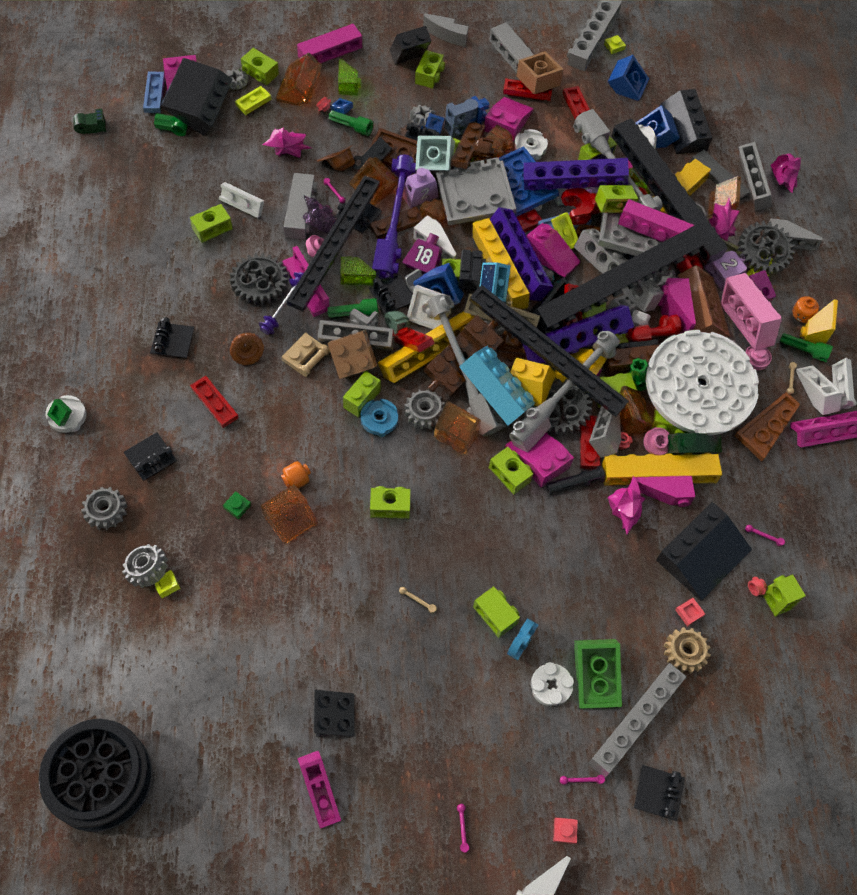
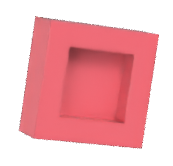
[675,598,705,627]
[553,817,578,844]

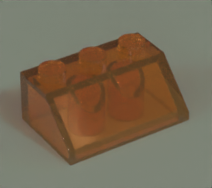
[275,52,322,106]

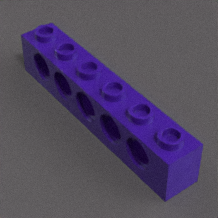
[524,158,629,191]
[490,207,553,301]
[523,305,634,364]

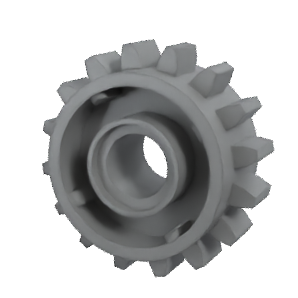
[404,390,446,429]
[81,487,127,530]
[122,544,168,588]

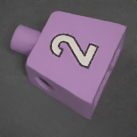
[402,168,439,208]
[704,251,749,291]

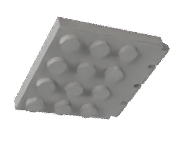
[436,157,516,226]
[598,213,662,256]

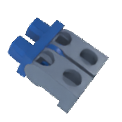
[444,96,490,138]

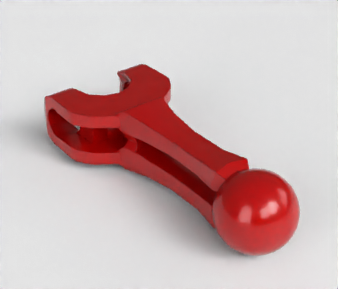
[561,187,648,225]

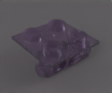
[303,195,336,234]

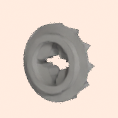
[225,68,248,90]
[410,104,435,126]

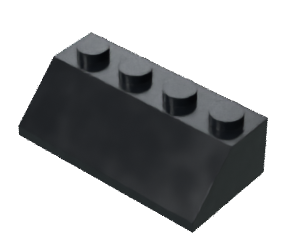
[660,89,713,154]

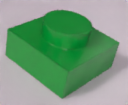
[47,399,72,426]
[223,491,251,520]

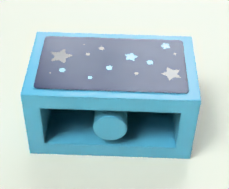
[480,262,511,302]

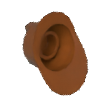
[317,145,355,171]

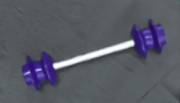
[259,272,304,335]

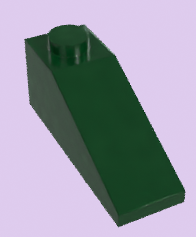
[668,433,722,454]

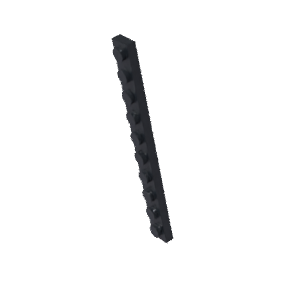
[287,175,380,312]
[469,285,629,417]

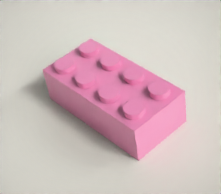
[721,273,782,350]

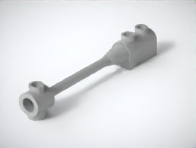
[573,109,662,211]
[426,295,506,436]
[509,331,619,453]

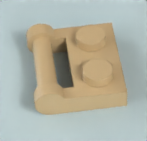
[282,333,330,377]

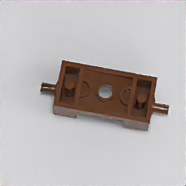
[424,315,504,396]

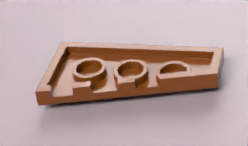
[735,392,800,462]

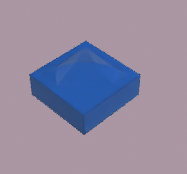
[330,98,353,114]
[425,113,445,134]

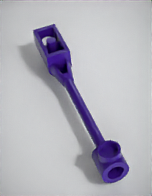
[372,155,416,280]

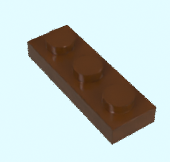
[370,206,424,239]

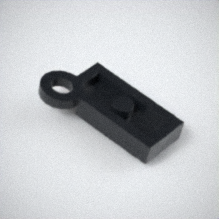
[352,137,393,174]
[616,339,658,349]

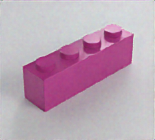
[297,24,362,69]
[618,199,694,242]

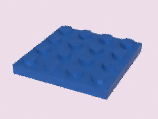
[499,146,559,217]

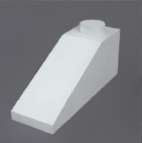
[413,215,456,259]
[796,365,842,415]
[516,856,571,895]

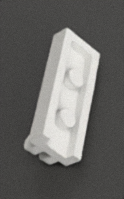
[219,182,264,218]
[832,358,857,410]

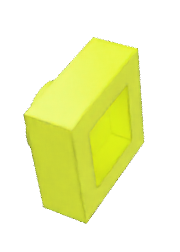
[604,35,626,54]
[155,570,181,598]

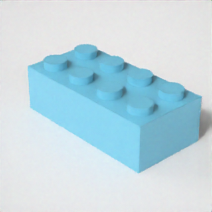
[459,345,535,425]

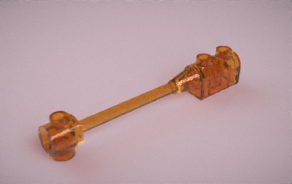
[420,125,513,222]

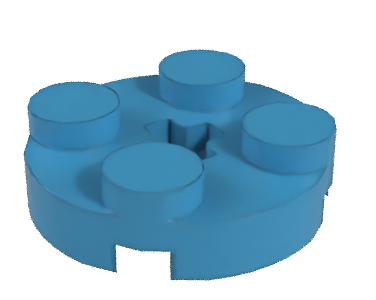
[361,399,398,437]
[507,618,539,661]

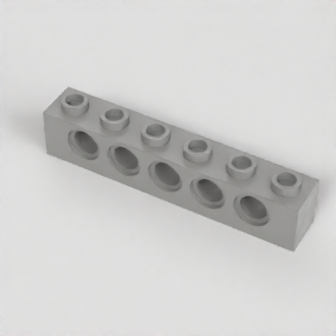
[567,0,622,71]
[574,228,664,312]
[588,663,686,778]

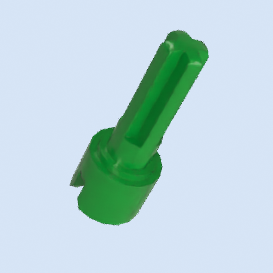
[329,111,374,136]
[328,298,379,318]
[780,333,833,363]

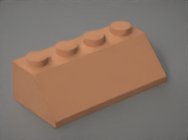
[678,265,730,337]

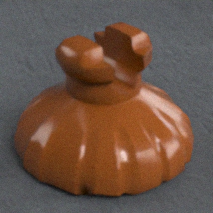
[230,333,264,365]

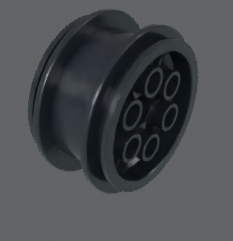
[39,719,153,832]

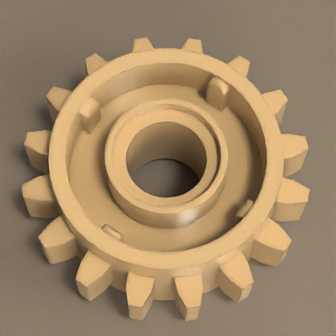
[664,627,711,674]

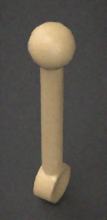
[787,362,797,394]
[399,587,436,613]

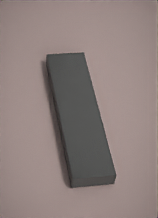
[691,150,750,203]

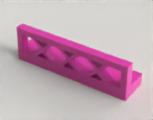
[282,246,329,317]
[790,411,857,447]

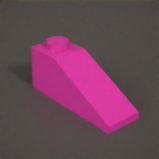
[635,476,695,507]
[297,751,341,829]

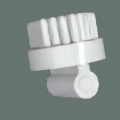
[631,310,651,327]

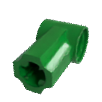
[154,114,188,136]
[629,358,648,391]

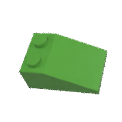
[574,639,622,708]

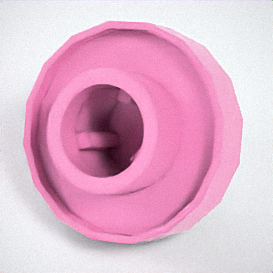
[306,235,324,258]
[745,346,772,370]
[644,428,669,455]

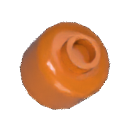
[792,296,819,323]
[281,461,311,490]

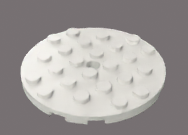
[646,330,759,435]

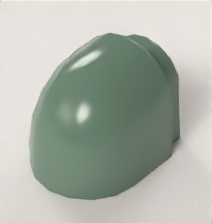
[384,311,410,334]

